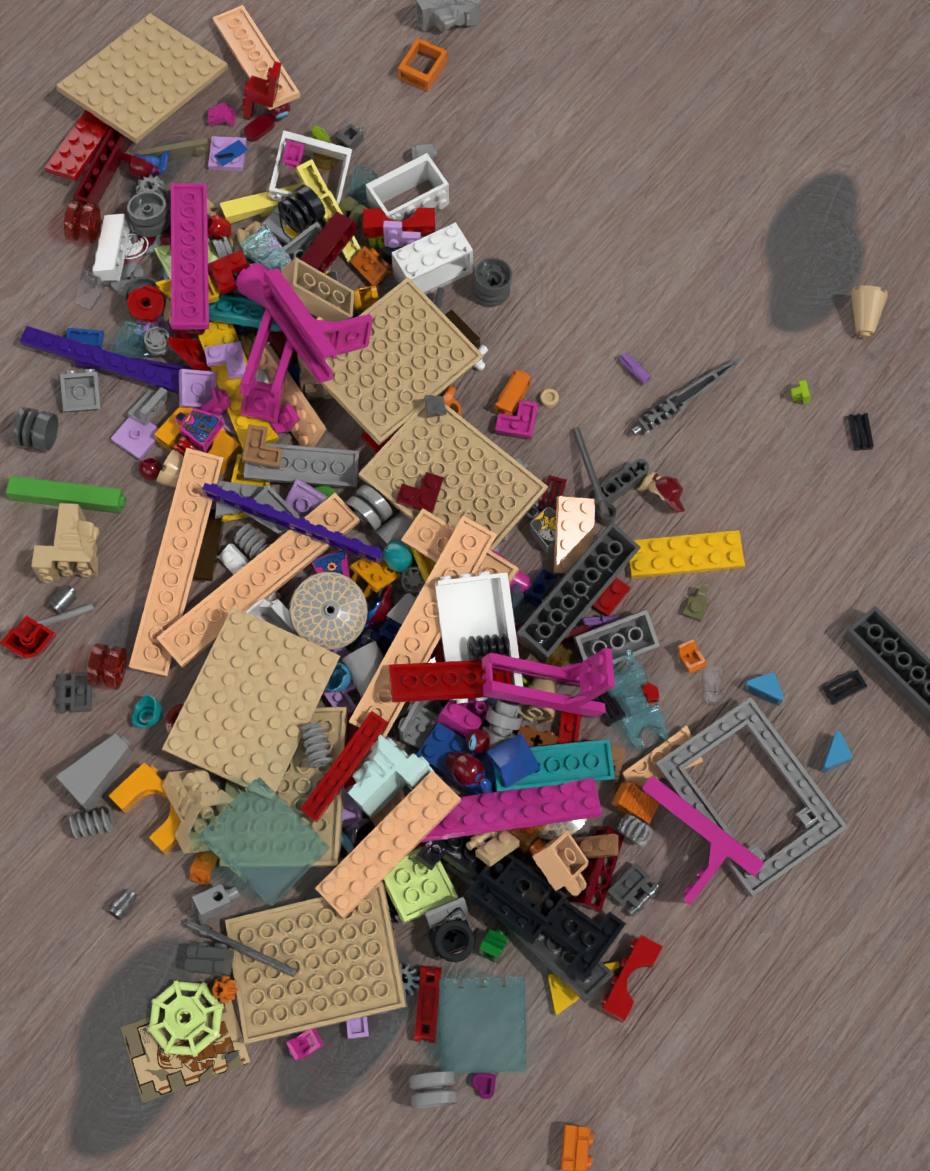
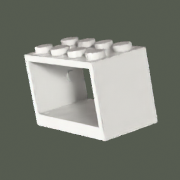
[366,153,449,221]
[392,222,473,295]

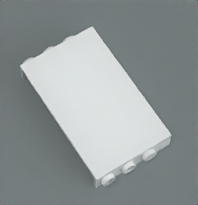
[434,571,523,704]

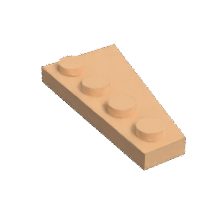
[622,726,703,788]

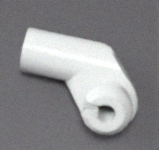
[473,344,488,371]

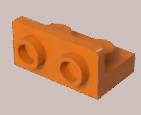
[350,246,393,286]

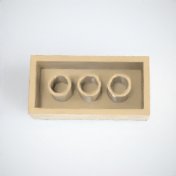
[282,257,354,322]

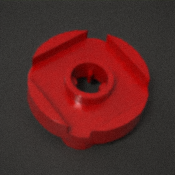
[127,285,165,323]

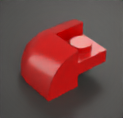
[0,615,56,659]

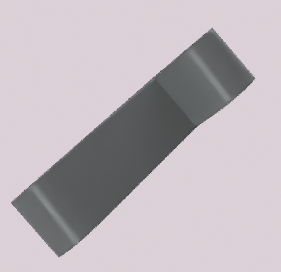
[588,459,649,526]

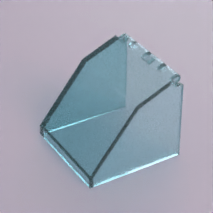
[200,777,331,906]
[439,977,526,1074]

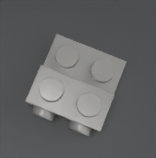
[60,369,101,412]

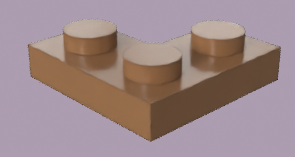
[242,424,283,469]

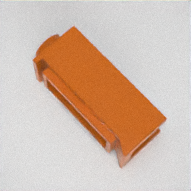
[494,369,531,416]

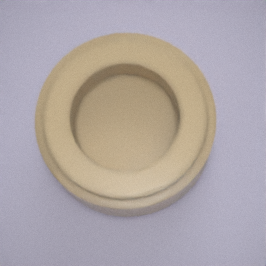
[540,389,559,408]

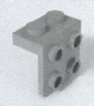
[398,701,439,750]

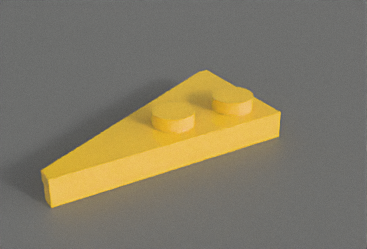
[548,961,620,1016]

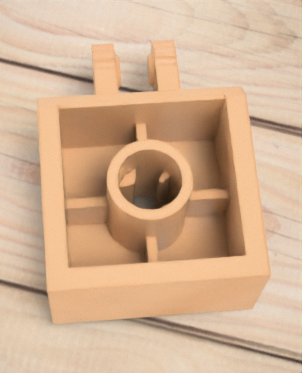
[532,830,588,896]

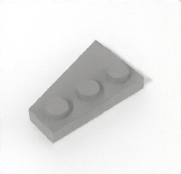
[215,481,275,519]

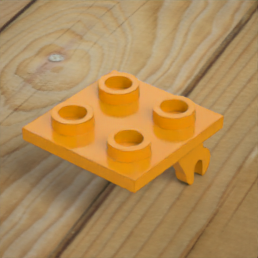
[349,558,402,600]

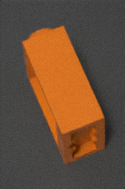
[398,38,448,92]

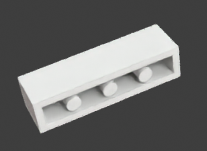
[92,214,131,283]

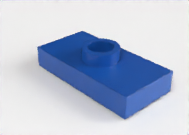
[66,328,105,349]

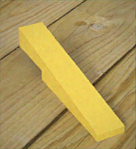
[294,159,361,263]
[220,183,303,224]

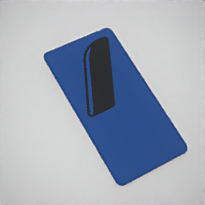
[214,140,248,166]

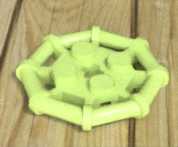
[147,980,224,1057]

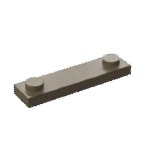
[137,138,210,161]

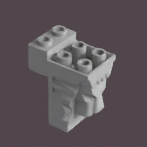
[415,0,481,32]

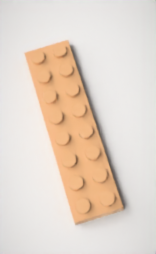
[212,5,300,110]
[315,771,461,919]

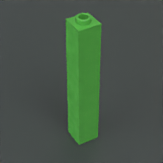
[6,476,126,514]

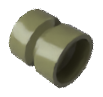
[339,196,368,229]

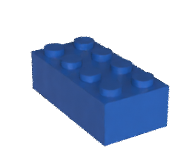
[416,722,495,796]

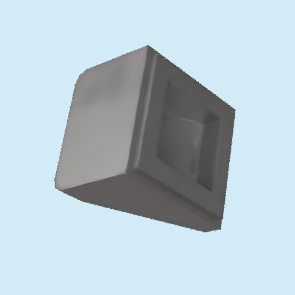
[425,395,446,417]

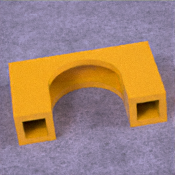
[154,407,242,477]
[109,762,181,855]

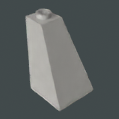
[56,733,132,814]

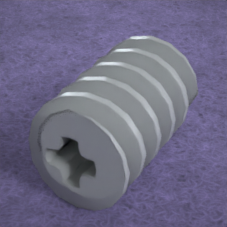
[234,523,271,560]
[301,723,333,768]
[69,807,114,839]

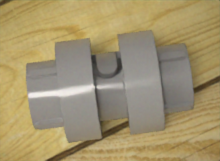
[482,699,523,752]

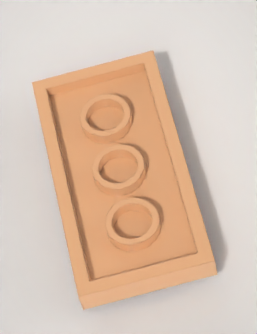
[554,496,595,574]

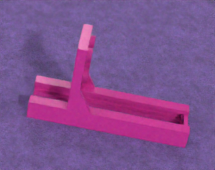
[261,268,373,383]
[239,308,294,423]
[482,648,615,718]
[642,776,765,905]

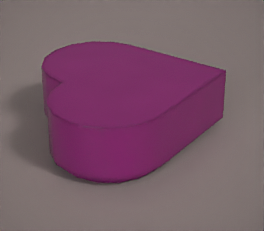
[471,1073,496,1099]

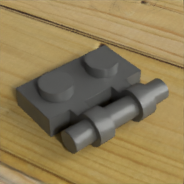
[56,672,92,714]
[607,863,660,917]

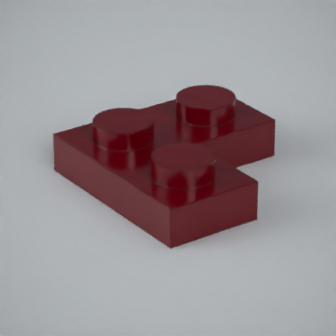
[396,472,444,514]

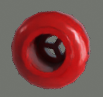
[207,215,231,240]

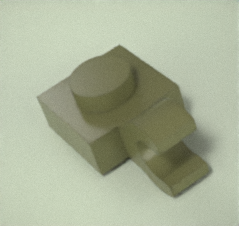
[683,585,708,622]

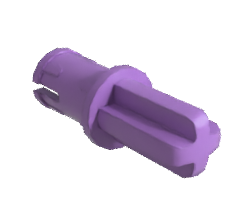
[620,353,651,385]
[583,614,622,629]

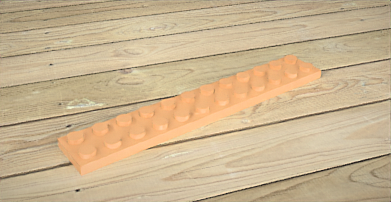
[129,448,224,677]
[157,493,360,668]
[349,515,497,738]

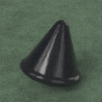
[342,819,375,849]

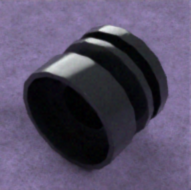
[278,184,326,234]

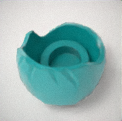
[383,540,414,572]
[131,694,164,728]

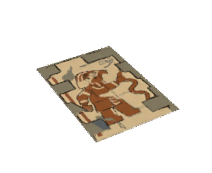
[120,997,251,1104]

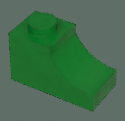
[479,929,509,964]

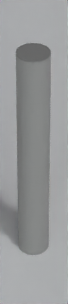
[37,603,95,627]

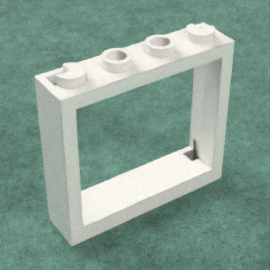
[268,130,352,206]

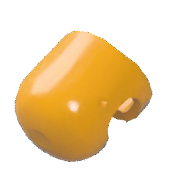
[353,285,379,312]

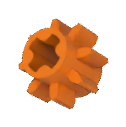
[212,976,238,1003]

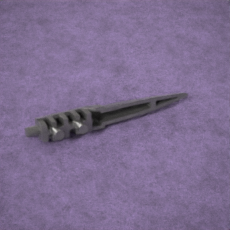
[631,358,742,436]

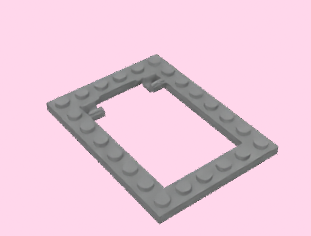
[655,697,848,897]

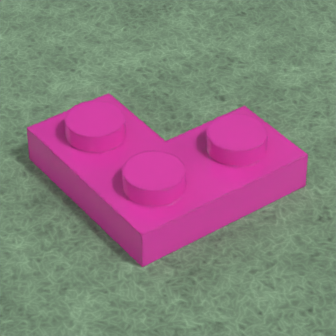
[495,400,538,439]

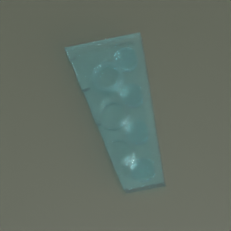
[239,224,292,273]

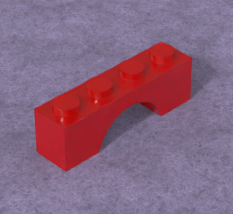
[363,208,436,238]
[600,935,663,1023]

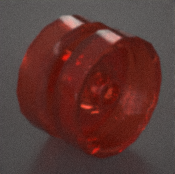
[64,200,101,244]
[87,643,127,690]

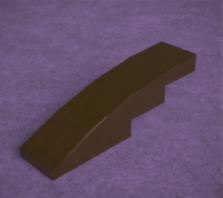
[193,509,224,581]

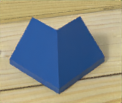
[486,733,541,788]

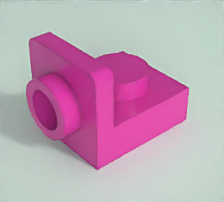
[268,404,300,434]

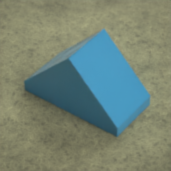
[744,672,784,706]
[821,731,853,773]

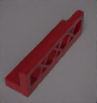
[571,826,624,912]

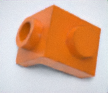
[677,639,707,674]
[190,851,219,886]

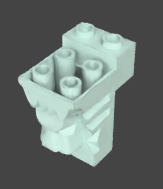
[348,734,434,819]

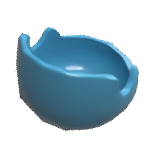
[325,662,351,693]

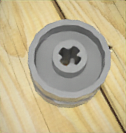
[345,485,393,533]
[409,1071,458,1109]

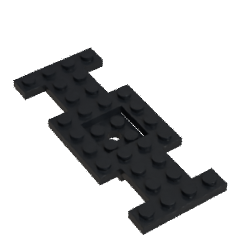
[415,835,626,983]

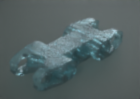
[607,649,669,752]

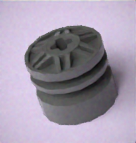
[472,257,512,307]
[13,407,59,451]

